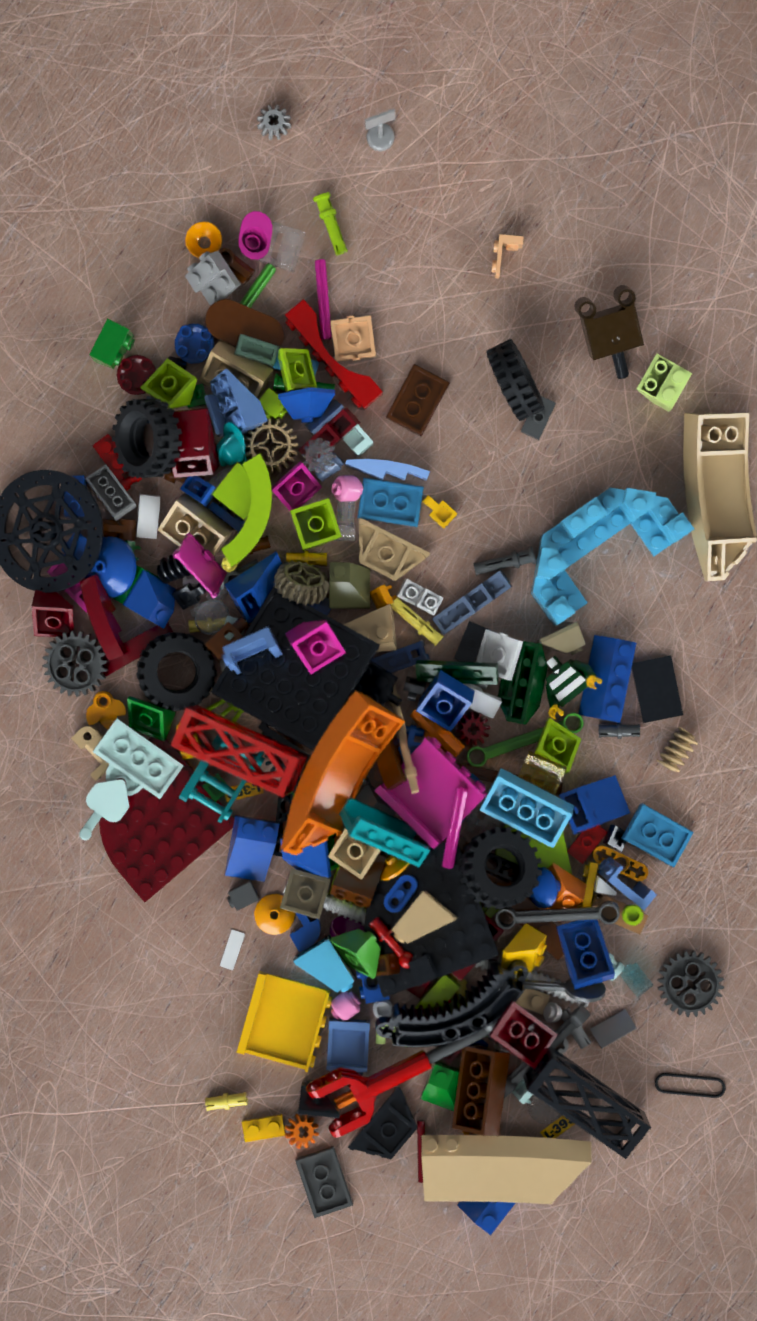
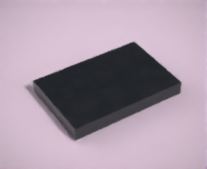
[631,655,683,723]

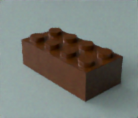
[452,1046,510,1136]

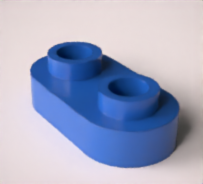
[384,875,418,913]

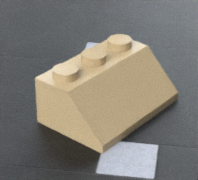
[199,340,273,399]
[158,493,234,557]

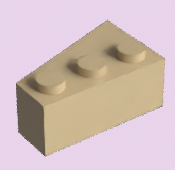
[344,604,397,652]

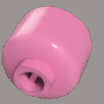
[331,475,363,502]
[331,991,361,1021]

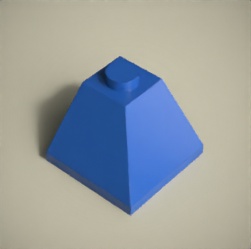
[278,387,335,423]
[122,569,176,629]
[280,838,331,878]

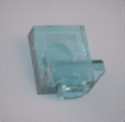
[620,963,654,998]

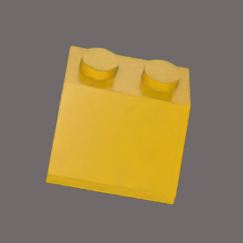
[501,924,547,974]

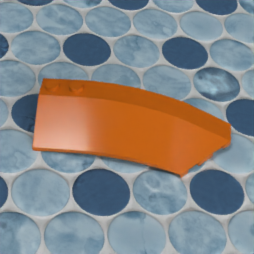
[281,691,405,855]

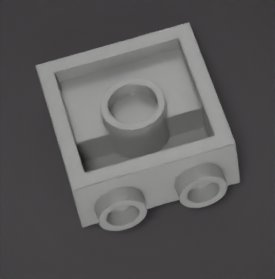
[185,251,241,306]

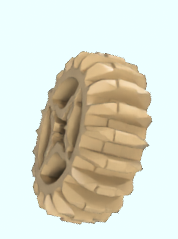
[244,418,299,474]

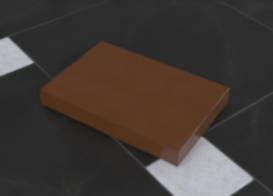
[386,364,450,437]

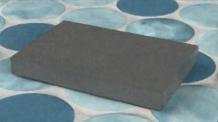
[295,1146,353,1218]

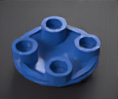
[175,324,214,364]
[529,867,561,908]

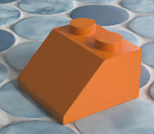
[541,863,587,923]

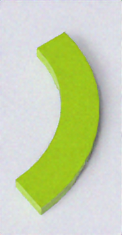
[221,454,272,567]

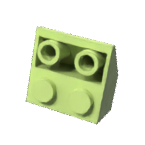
[636,353,692,412]

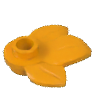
[86,691,126,730]

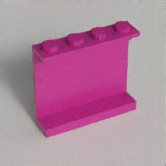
[375,736,487,849]

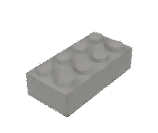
[85,464,137,521]

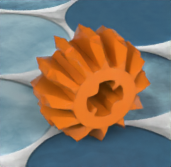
[284,1114,319,1149]

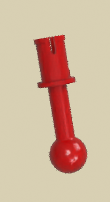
[368,916,413,968]

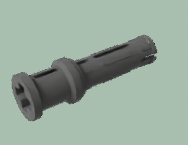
[473,546,536,576]

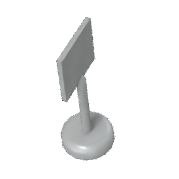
[365,109,395,151]

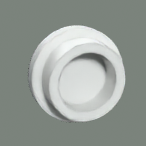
[373,1000,393,1018]
[543,1002,562,1023]

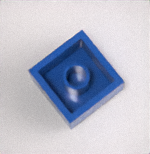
[416,670,475,732]

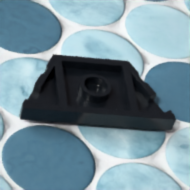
[348,1086,418,1159]

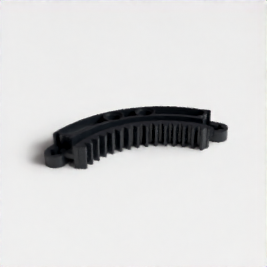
[375,960,528,1047]

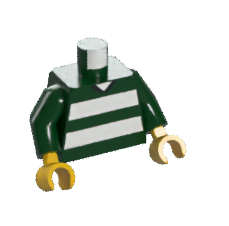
[546,656,602,720]

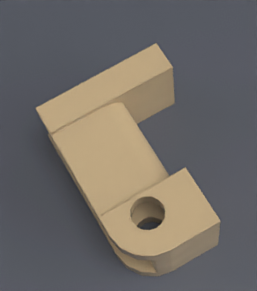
[71,726,109,781]

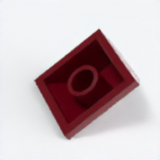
[31,590,75,638]

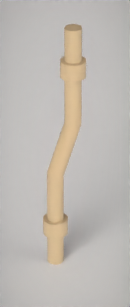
[389,685,419,793]

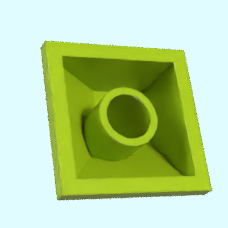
[535,718,581,779]

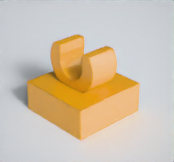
[370,584,397,609]

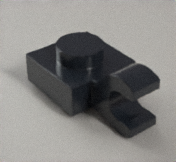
[172,582,206,610]

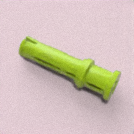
[313,192,348,256]

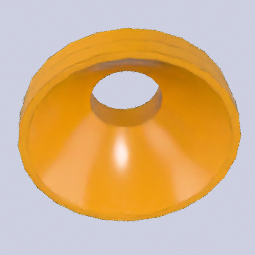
[185,222,222,258]

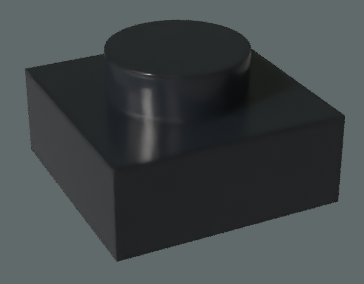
[603,824,627,852]

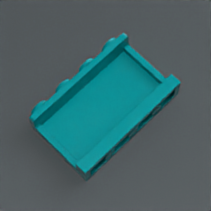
[339,797,430,867]

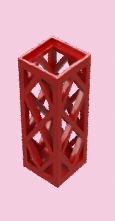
[171,705,308,797]

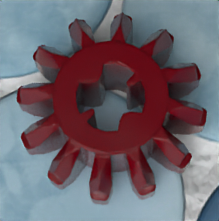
[456,712,491,746]

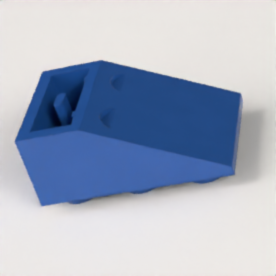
[225,551,283,624]
[558,775,630,835]

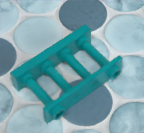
[179,731,265,823]

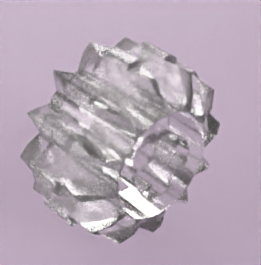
[301,438,337,473]

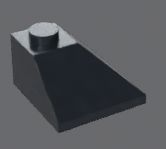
[298,1080,340,1118]

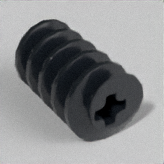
[157,555,191,583]

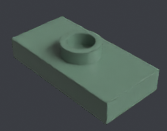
[234,334,279,367]

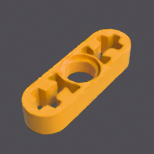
[592,845,648,881]

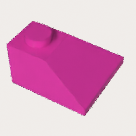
[285,620,346,674]

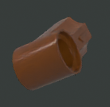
[218,248,255,285]
[95,519,137,541]

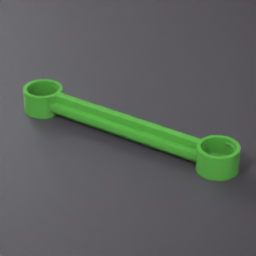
[467,713,584,767]

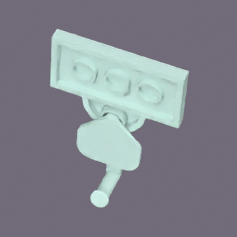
[79,718,184,840]

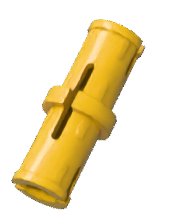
[286,551,327,566]

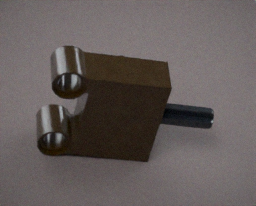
[574,285,644,379]

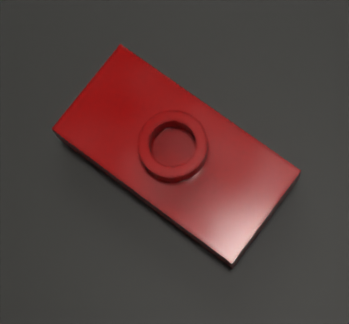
[567,826,607,864]

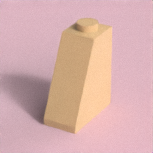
[392,891,457,943]

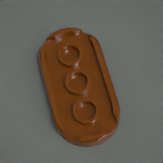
[205,299,284,348]

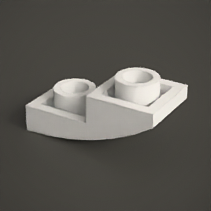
[136,494,160,539]
[396,578,443,616]
[464,684,502,719]

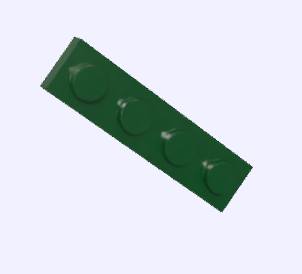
[416,660,499,685]

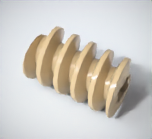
[656,726,698,772]

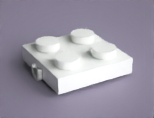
[476,629,523,681]

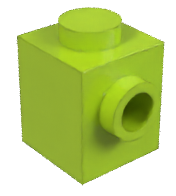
[259,388,288,420]

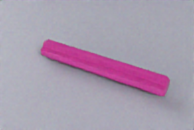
[315,259,332,340]
[442,787,468,869]

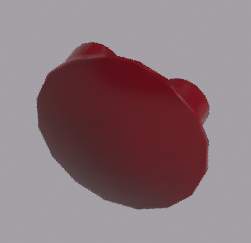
[117,355,156,395]

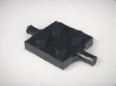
[350,661,402,707]

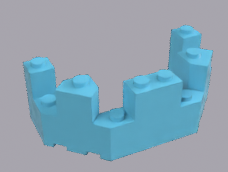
[531,488,694,626]

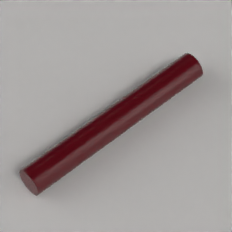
[417,1120,425,1183]

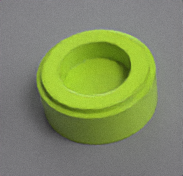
[622,904,643,926]

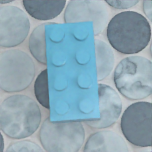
[480,768,574,848]

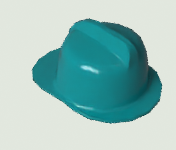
[216,422,246,466]

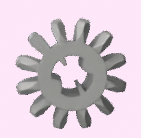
[257,105,291,140]

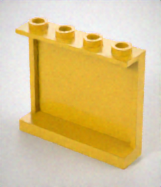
[236,971,333,1073]

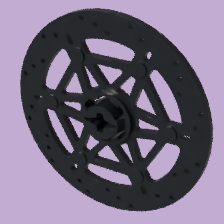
[0,470,103,593]

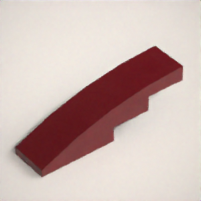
[80,574,128,661]

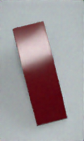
[298,408,361,465]

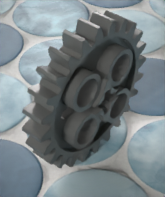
[42,630,109,697]
[657,950,724,1017]

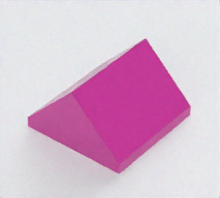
[271,461,322,511]

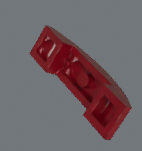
[103,622,173,677]

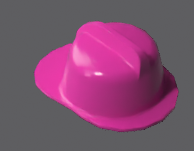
[238,211,272,260]

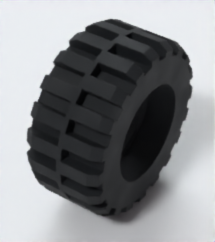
[136,632,217,711]

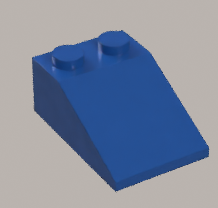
[224,815,279,882]
[556,919,615,990]

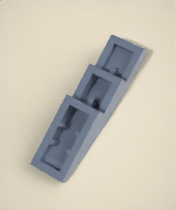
[432,570,513,635]

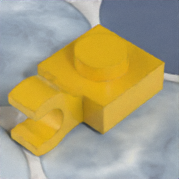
[422,495,457,529]

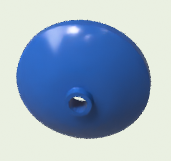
[85,536,137,598]

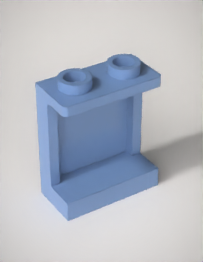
[222,627,283,675]
[597,856,657,910]
[326,1018,370,1075]

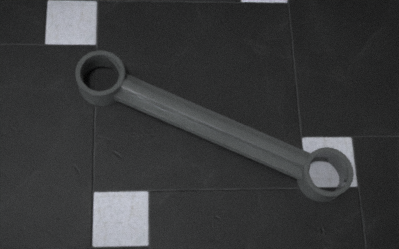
[495,901,620,929]
[504,1005,591,1098]

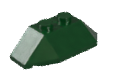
[498,641,548,725]

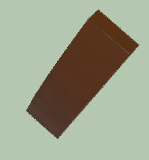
[376,734,407,790]

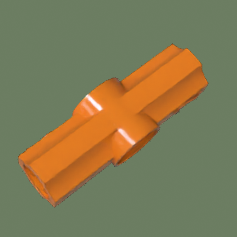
[410,708,465,757]

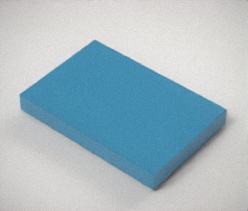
[357,478,424,527]
[621,803,694,868]

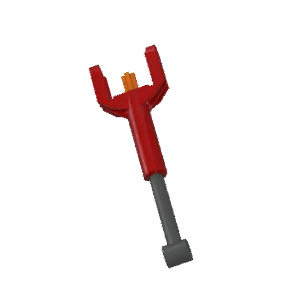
[306,1019,499,1138]

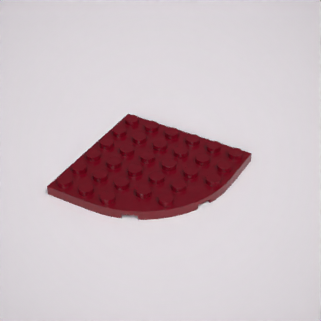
[99,737,235,903]

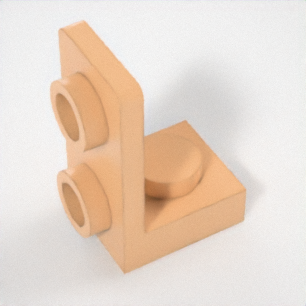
[491,234,524,279]

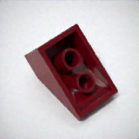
[489,1001,558,1069]

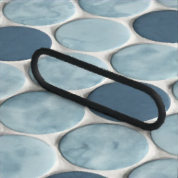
[655,1073,726,1098]

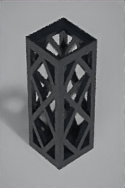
[523,1046,651,1159]

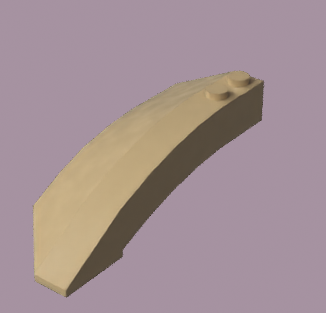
[683,413,757,581]
[422,1135,592,1204]

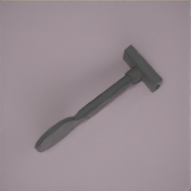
[488,959,606,1002]

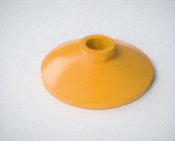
[380,855,410,881]
[254,894,295,935]

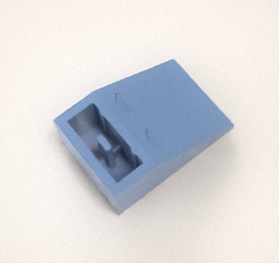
[210,369,268,435]

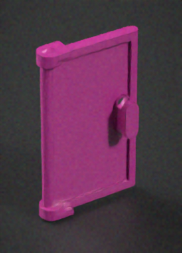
[173,532,227,599]

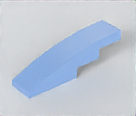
[345,459,430,481]

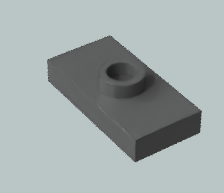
[521,396,556,440]

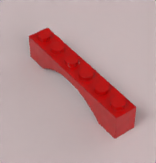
[285,299,383,410]

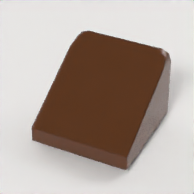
[376,953,400,976]

